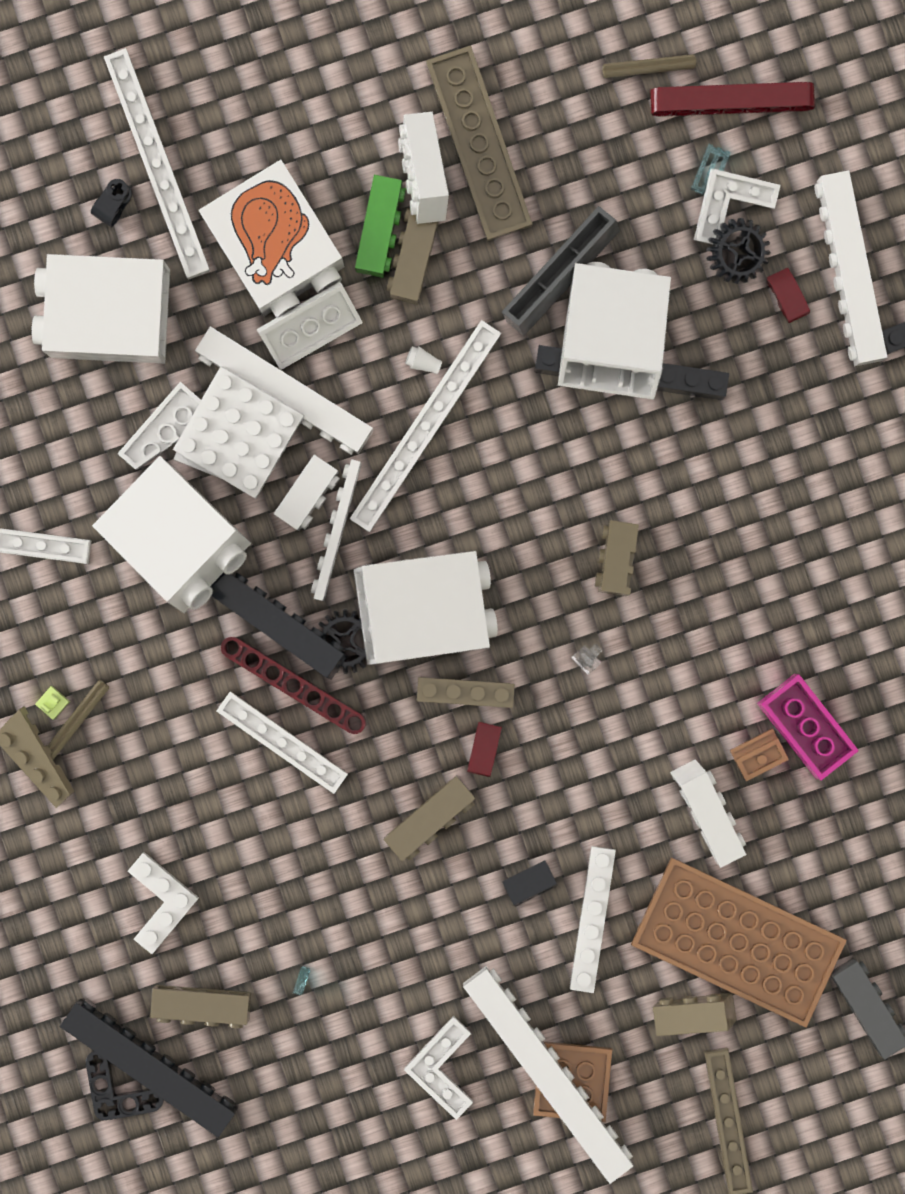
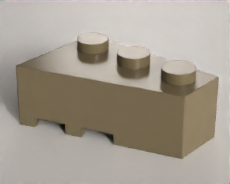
[595,520,639,596]
[653,992,737,1036]

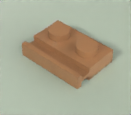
[729,728,789,781]

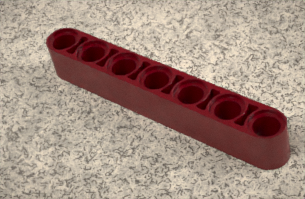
[650,82,815,117]
[221,637,366,734]

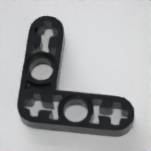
[86,1051,165,1121]

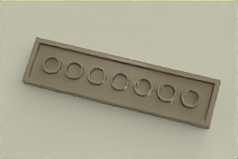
[426,45,533,242]

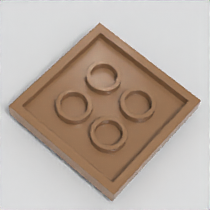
[533,1041,612,1122]

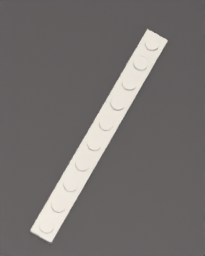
[104,48,210,280]
[350,320,501,532]

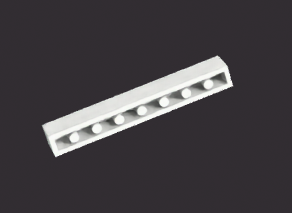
[815,170,888,367]
[195,326,374,455]

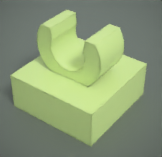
[35,686,70,720]

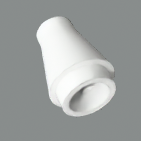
[405,346,442,374]

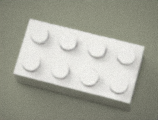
[398,112,449,224]

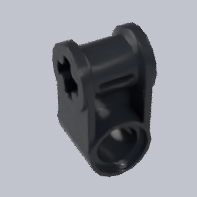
[90,179,132,227]

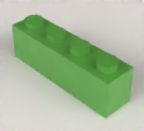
[355,175,406,278]

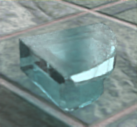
[293,966,310,995]

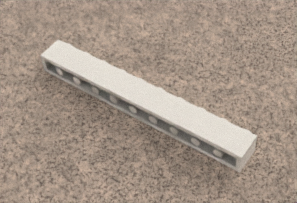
[463,966,633,1184]

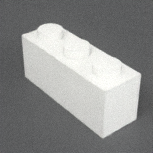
[274,455,340,531]

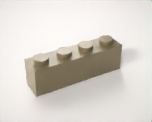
[386,208,439,305]
[417,677,515,708]
[383,775,475,861]
[150,985,251,1028]

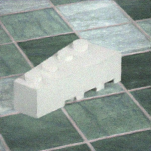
[670,759,746,868]

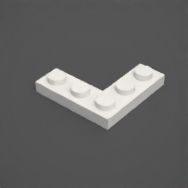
[694,169,780,244]
[128,852,199,954]
[404,1015,473,1120]

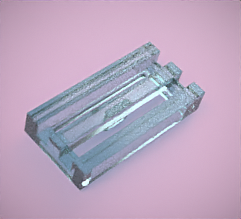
[691,144,731,195]

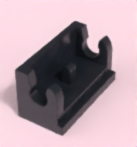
[502,860,558,907]

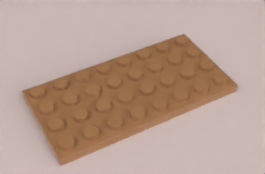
[631,857,847,1028]

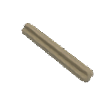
[602,54,696,78]
[48,680,109,760]

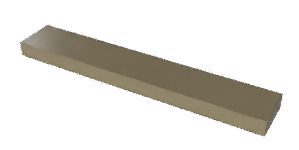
[704,1047,753,1194]

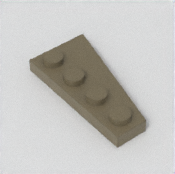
[0,706,75,808]

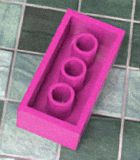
[757,674,859,781]

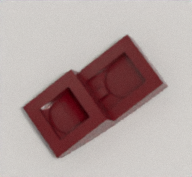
[767,267,810,323]
[467,722,502,777]

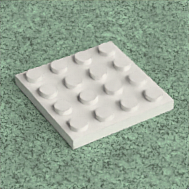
[173,366,304,499]

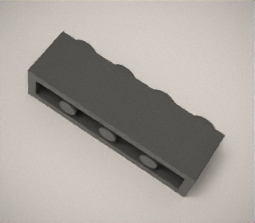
[831,958,905,1060]

